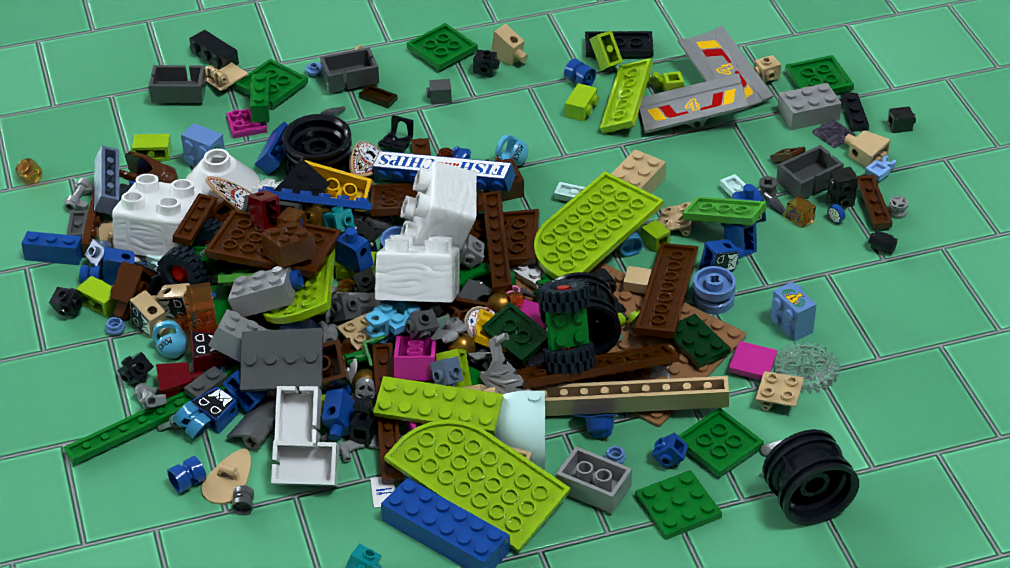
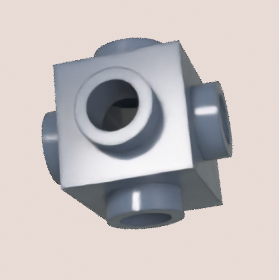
[84,239,112,268]
[430,356,463,387]

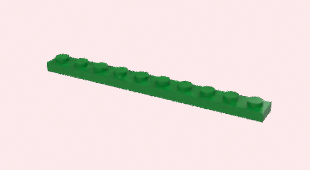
[63,365,241,465]

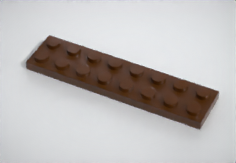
[635,243,699,338]
[514,343,679,390]

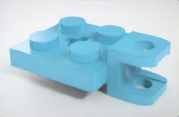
[365,300,423,338]

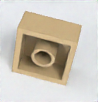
[623,266,652,294]

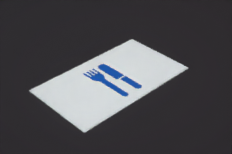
[370,477,395,508]

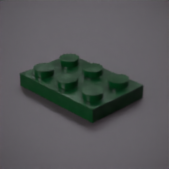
[481,302,548,364]
[667,314,731,369]

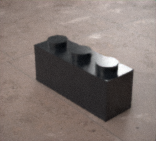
[189,30,239,70]

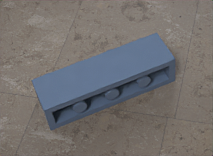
[94,145,119,215]

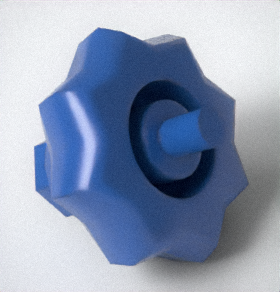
[452,146,471,159]

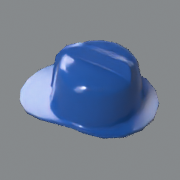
[572,414,619,438]

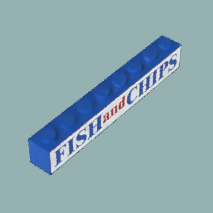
[372,151,516,192]

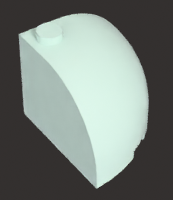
[491,391,545,470]

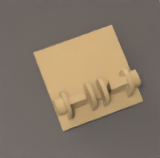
[205,62,249,91]
[659,202,693,236]
[337,312,391,353]
[755,371,804,411]

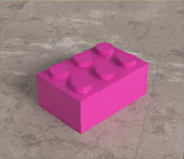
[394,336,437,382]

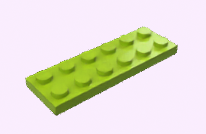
[600,58,653,133]
[373,376,504,434]

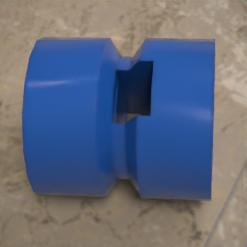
[564,58,596,86]
[167,456,207,493]

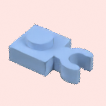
[865,155,896,181]

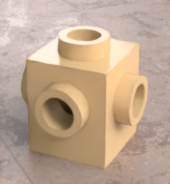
[754,55,781,83]

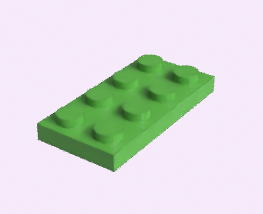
[682,196,767,226]
[218,267,264,286]

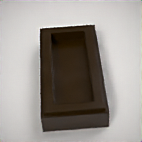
[359,84,398,109]

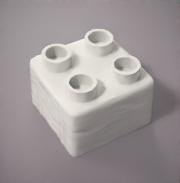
[400,161,477,250]
[112,174,204,257]
[375,235,460,302]

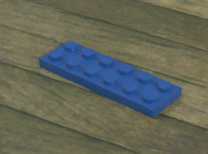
[258,186,372,211]

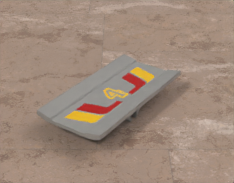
[677,26,773,107]
[640,74,749,133]

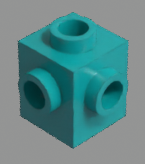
[322,206,355,234]
[345,543,382,568]

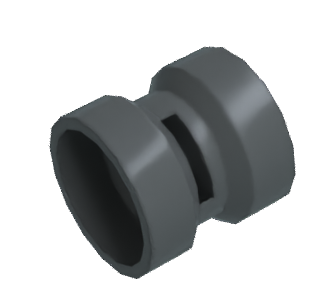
[231,485,254,515]

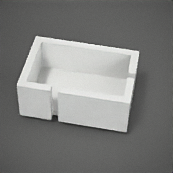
[274,386,322,448]
[271,441,339,487]

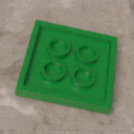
[407,23,478,71]
[785,55,854,94]
[235,59,308,108]
[678,408,764,478]
[635,470,722,540]

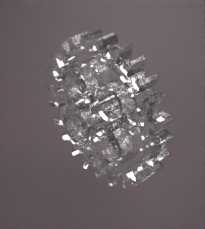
[774,341,839,394]

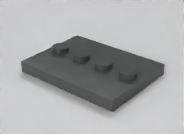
[240,328,324,392]

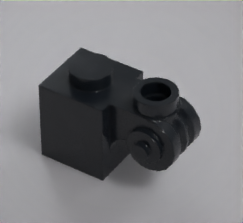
[349,396,378,444]

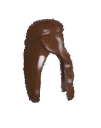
[119,151,178,186]

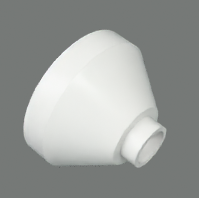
[185,149,260,199]

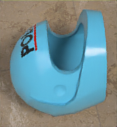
[495,135,529,166]
[152,321,188,359]

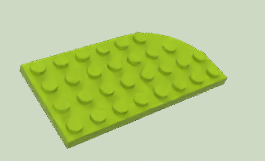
[534,171,664,279]
[261,247,335,324]
[384,420,571,554]

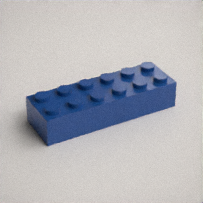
[381,478,510,568]

